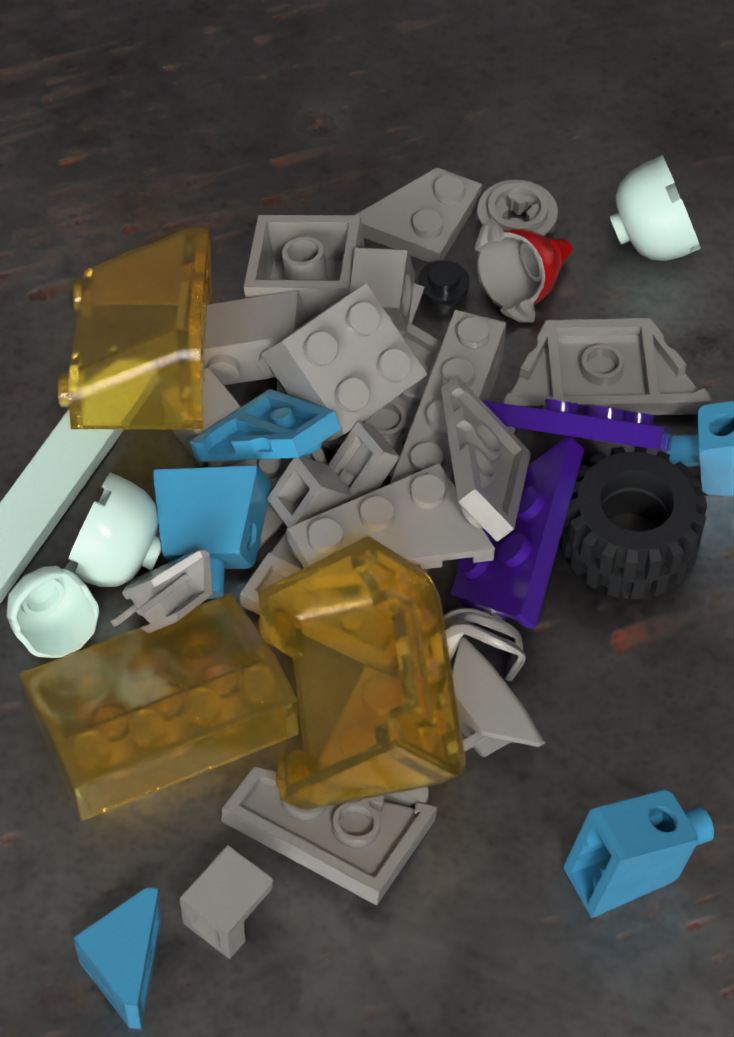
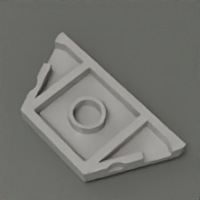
[504,318,711,415]

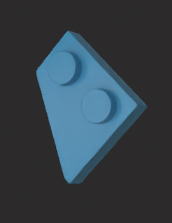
[189,389,341,462]

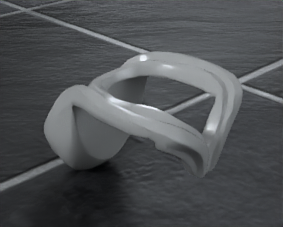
[410,607,526,682]

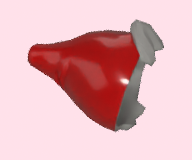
[475,218,572,323]

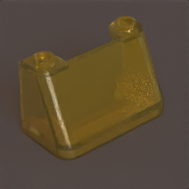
[58,226,213,430]
[258,536,466,810]

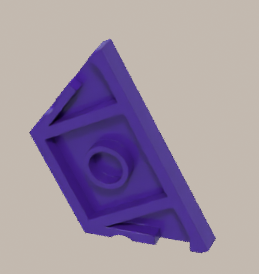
[481,399,674,451]
[450,437,584,629]

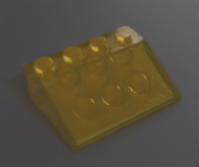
[19,593,299,821]

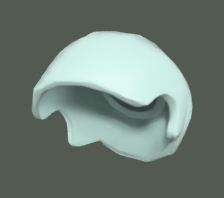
[6,566,100,658]

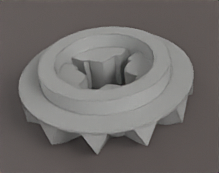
[477,180,558,236]

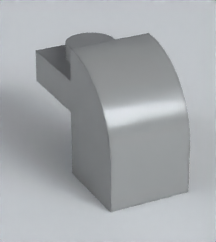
[267,421,399,528]

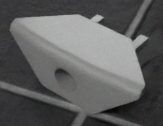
[111,550,213,633]
[423,637,546,757]

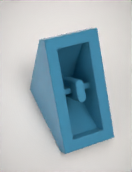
[74,887,162,1029]

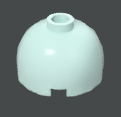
[609,155,701,261]
[65,472,161,587]

